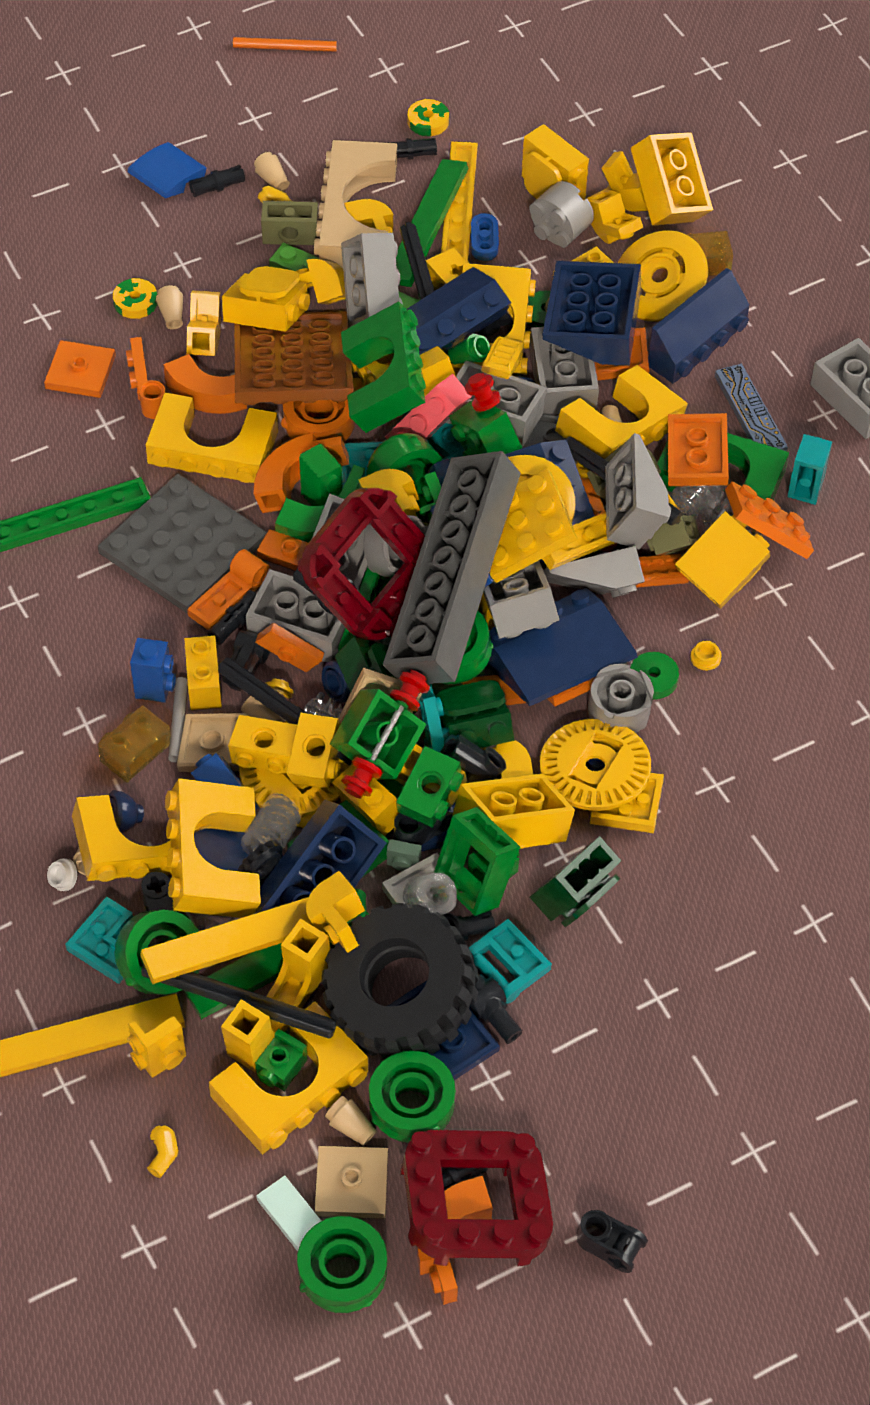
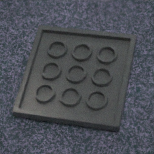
[98,474,267,614]

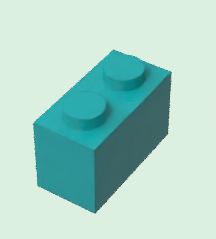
[787,434,832,505]

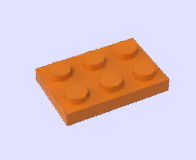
[668,413,729,486]
[725,481,814,559]

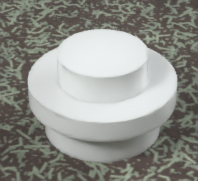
[47,858,77,891]

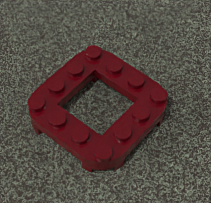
[298,488,425,640]
[400,1130,553,1266]

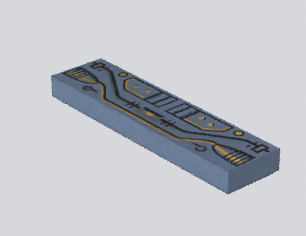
[715,363,788,451]

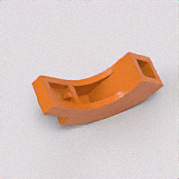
[163,354,247,414]
[253,433,349,513]
[417,1176,493,1305]

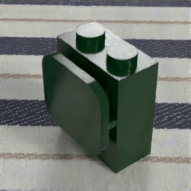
[335,636,420,714]
[435,680,515,748]
[529,836,622,927]

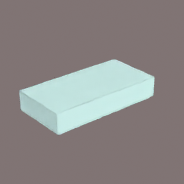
[256,1175,321,1251]

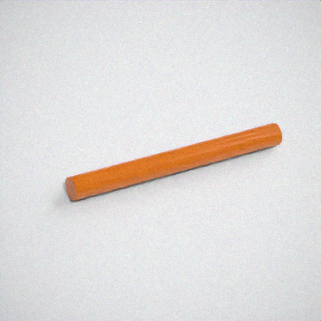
[233,37,337,52]

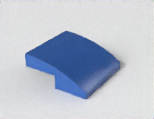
[127,142,206,198]

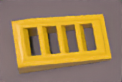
[481,336,524,380]

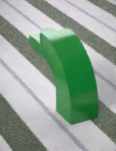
[275,465,365,543]

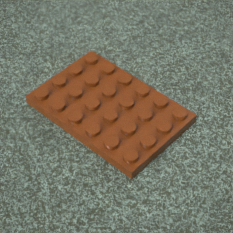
[234,311,354,405]

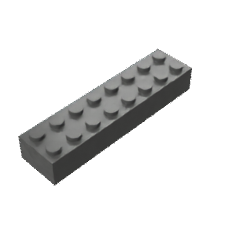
[383,451,521,684]

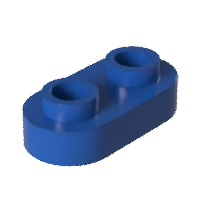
[471,213,499,261]

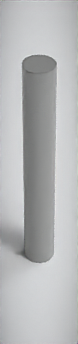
[168,677,188,762]

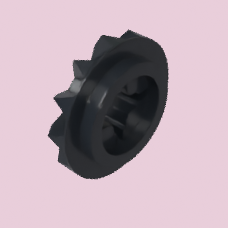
[238,840,283,880]

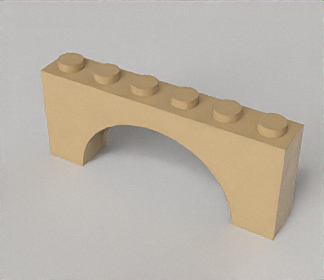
[314,140,397,268]

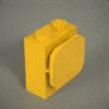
[522,124,589,200]
[222,266,310,332]
[675,511,770,609]

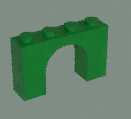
[341,301,426,433]
[657,433,789,500]

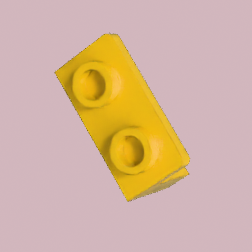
[127,1016,186,1078]

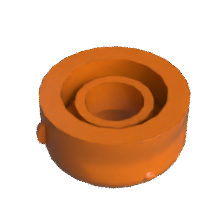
[281,399,355,442]

